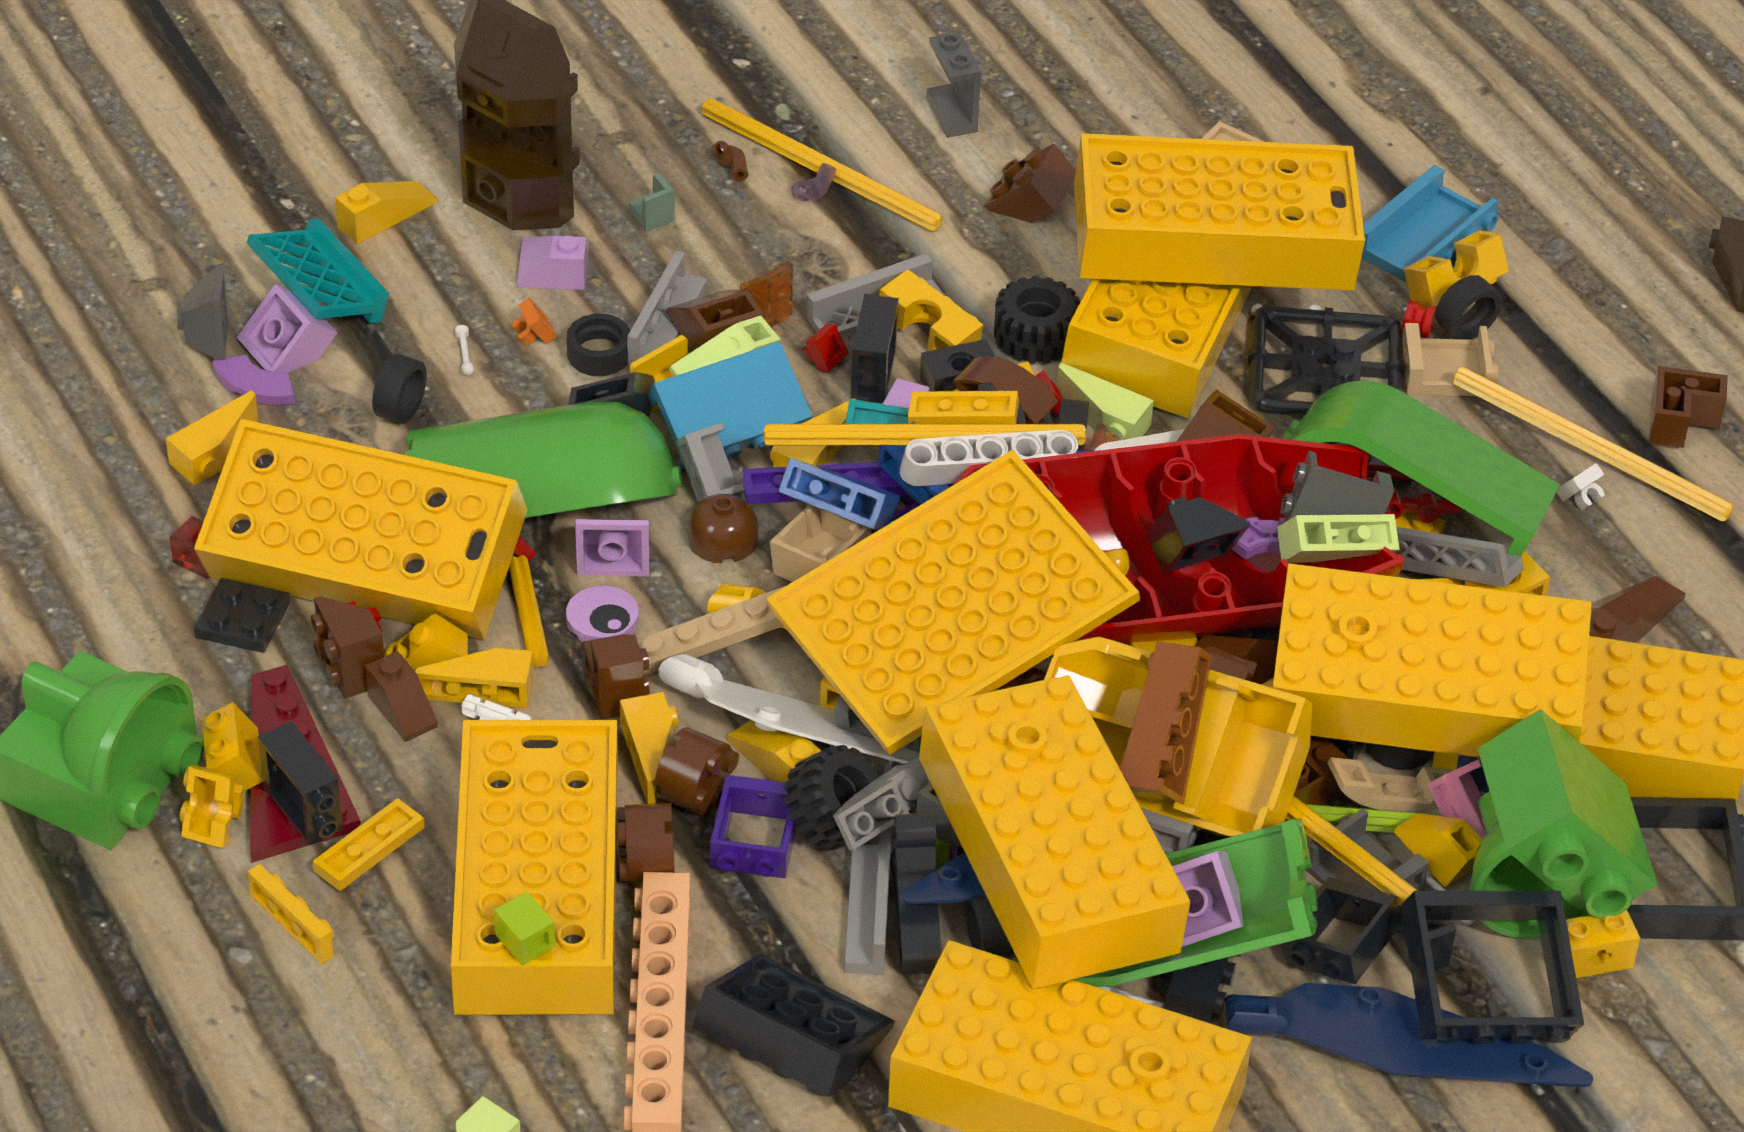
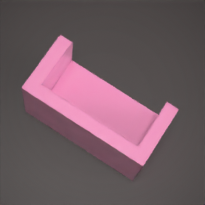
[1427,760,1486,839]

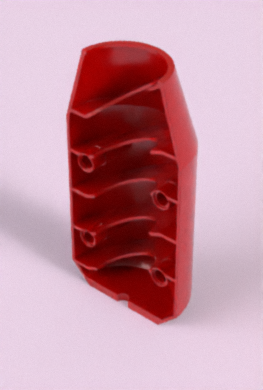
[954,434,1404,656]

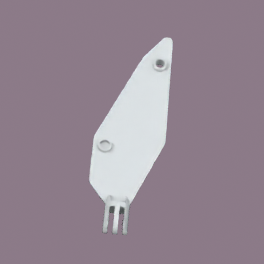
[659,654,920,764]

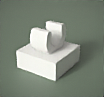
[1556,463,1605,510]

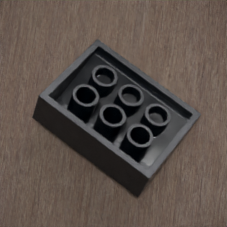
[692,954,895,1097]

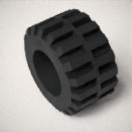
[994,276,1081,364]
[784,745,880,850]

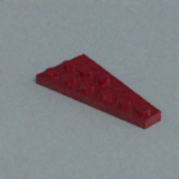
[250,665,361,863]

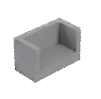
[676,423,744,503]

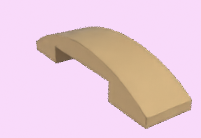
[1327,757,1454,812]

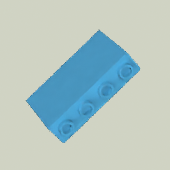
[1361,165,1499,283]
[647,341,813,470]

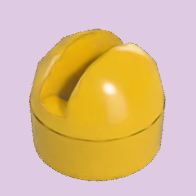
[1105,549,1130,575]

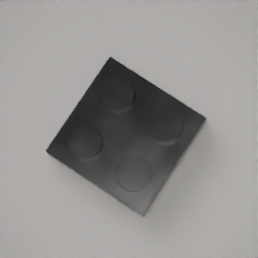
[194,578,290,653]

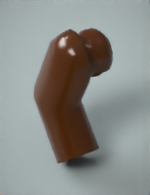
[711,141,748,182]

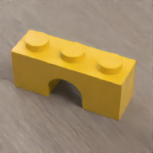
[1404,230,1509,307]
[879,269,983,351]

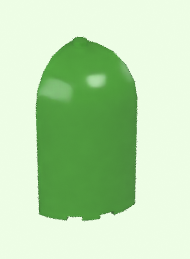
[404,401,682,518]
[1072,819,1318,987]

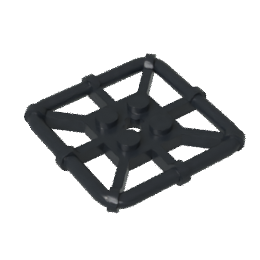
[1247,305,1405,415]

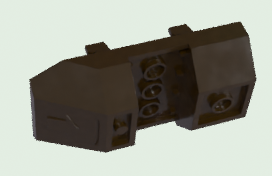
[454,0,580,231]

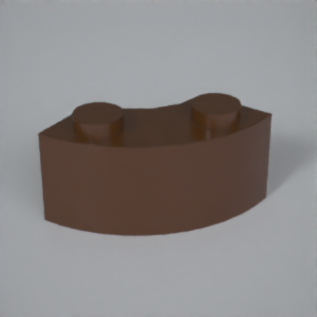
[953,356,1058,424]

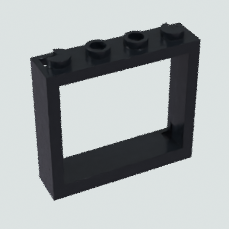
[1627,797,1744,940]
[1400,891,1584,1044]

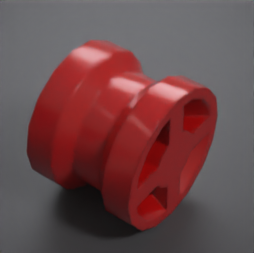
[1402,300,1437,339]

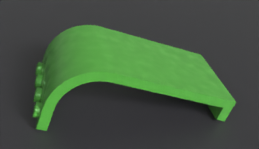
[1281,381,1560,556]

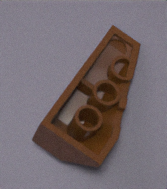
[1589,576,1686,643]

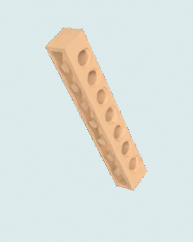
[624,872,690,1132]

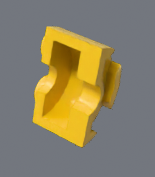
[180,765,244,849]

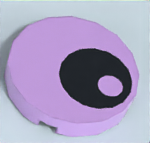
[566,585,639,642]

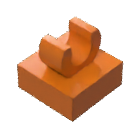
[512,298,558,345]

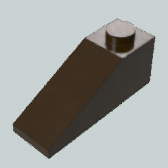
[1709,216,1744,313]

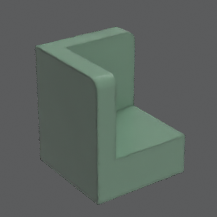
[630,173,675,231]

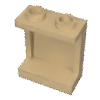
[1402,323,1498,396]

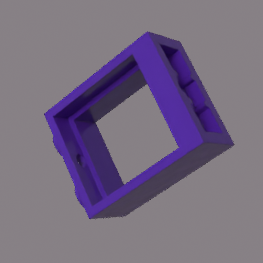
[710,775,797,878]

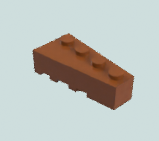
[1120,642,1212,805]

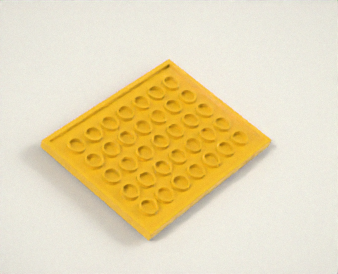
[766,450,1140,755]

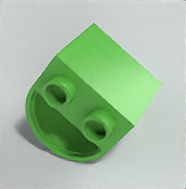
[0,651,204,851]
[1470,709,1658,940]

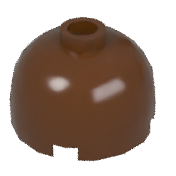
[688,493,759,563]

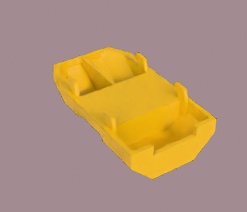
[1044,637,1312,838]

